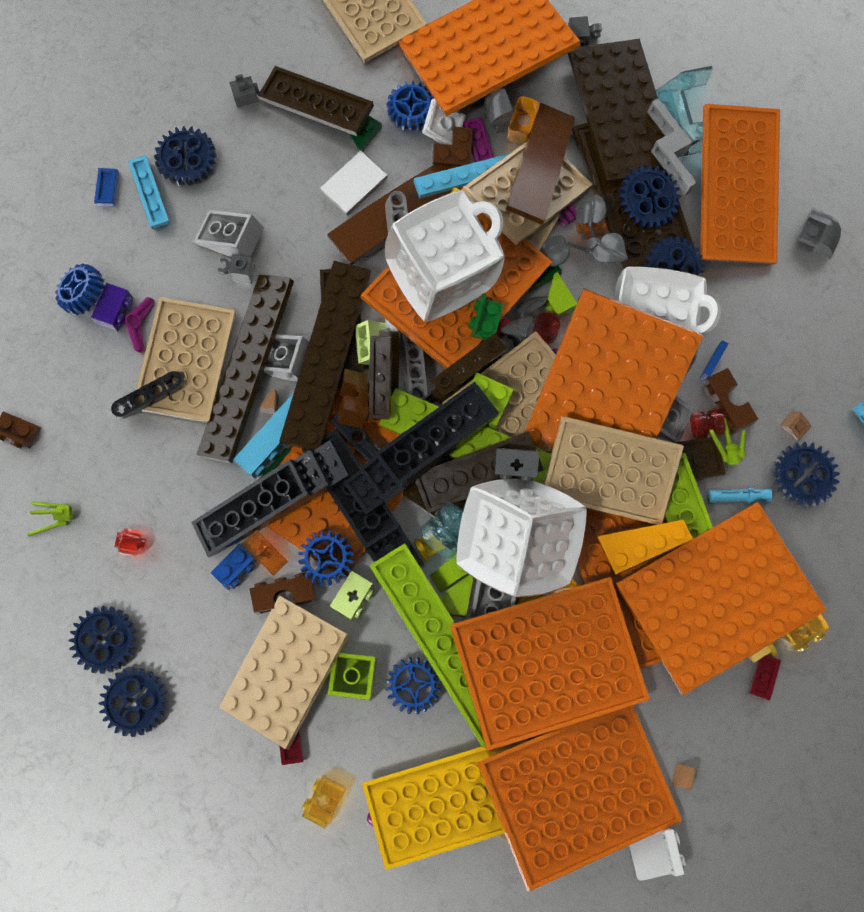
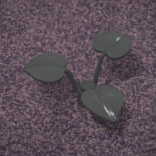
[540,194,628,267]
[501,296,548,347]

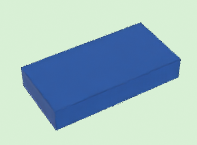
[94,168,119,207]
[700,340,729,381]

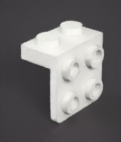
[629,827,686,881]

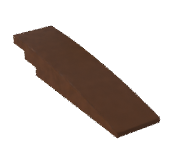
[506,103,575,225]
[327,164,463,265]

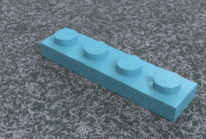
[128,155,170,230]

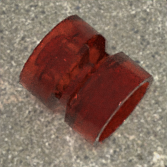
[532,312,560,345]
[690,409,725,439]

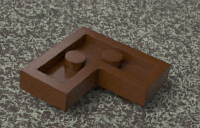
[432,127,472,167]

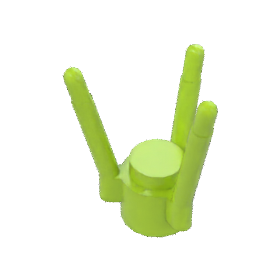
[710,418,746,465]
[27,501,72,536]

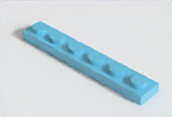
[413,154,509,199]

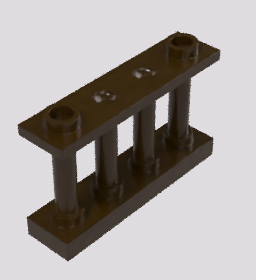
[369,330,400,420]
[430,333,507,406]

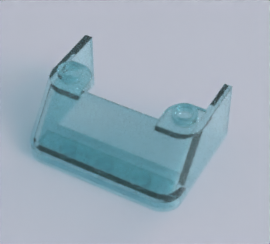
[656,66,713,157]

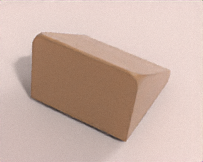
[260,389,279,414]
[780,411,811,440]
[672,764,696,790]

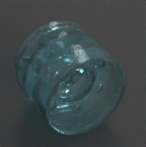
[421,502,463,559]

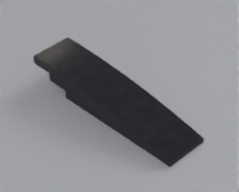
[343,382,499,516]
[302,429,425,568]
[191,440,351,558]

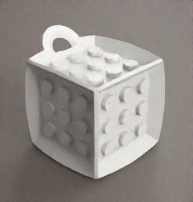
[385,190,504,322]
[613,267,721,373]
[456,479,587,597]

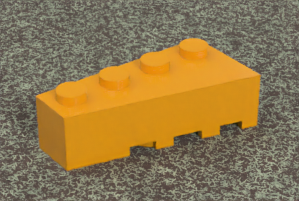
[597,520,693,576]

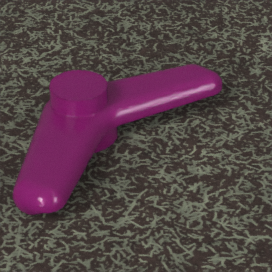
[125,297,154,353]

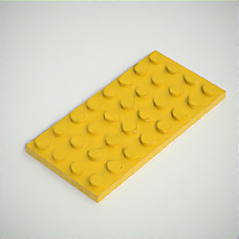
[362,739,529,870]

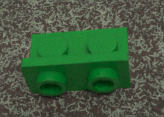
[468,293,504,341]

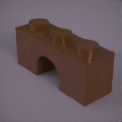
[703,368,758,435]
[338,369,369,429]
[249,573,317,615]

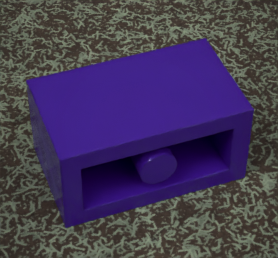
[91,283,133,331]

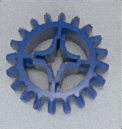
[386,80,434,132]
[55,263,105,315]
[298,530,354,586]
[385,657,442,714]

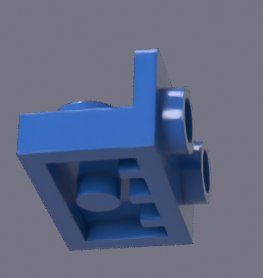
[211,544,257,590]

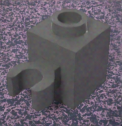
[568,16,602,47]
[229,74,259,108]
[218,254,255,284]

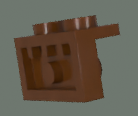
[0,411,40,449]

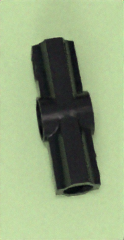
[331,414,380,461]

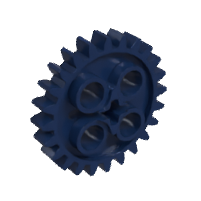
[154,126,217,186]
[618,165,681,229]
[642,236,705,276]
[771,442,840,508]
[68,606,138,674]
[98,667,169,737]

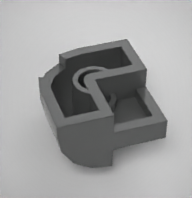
[483,88,513,133]
[797,207,841,259]

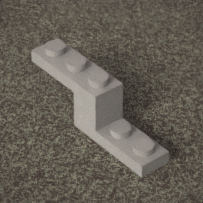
[647,98,696,196]

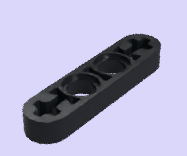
[111,371,185,419]

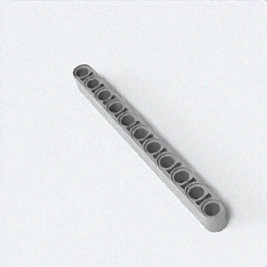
[385,191,427,400]

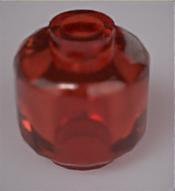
[114,528,146,556]

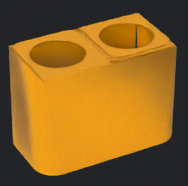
[507,96,539,145]

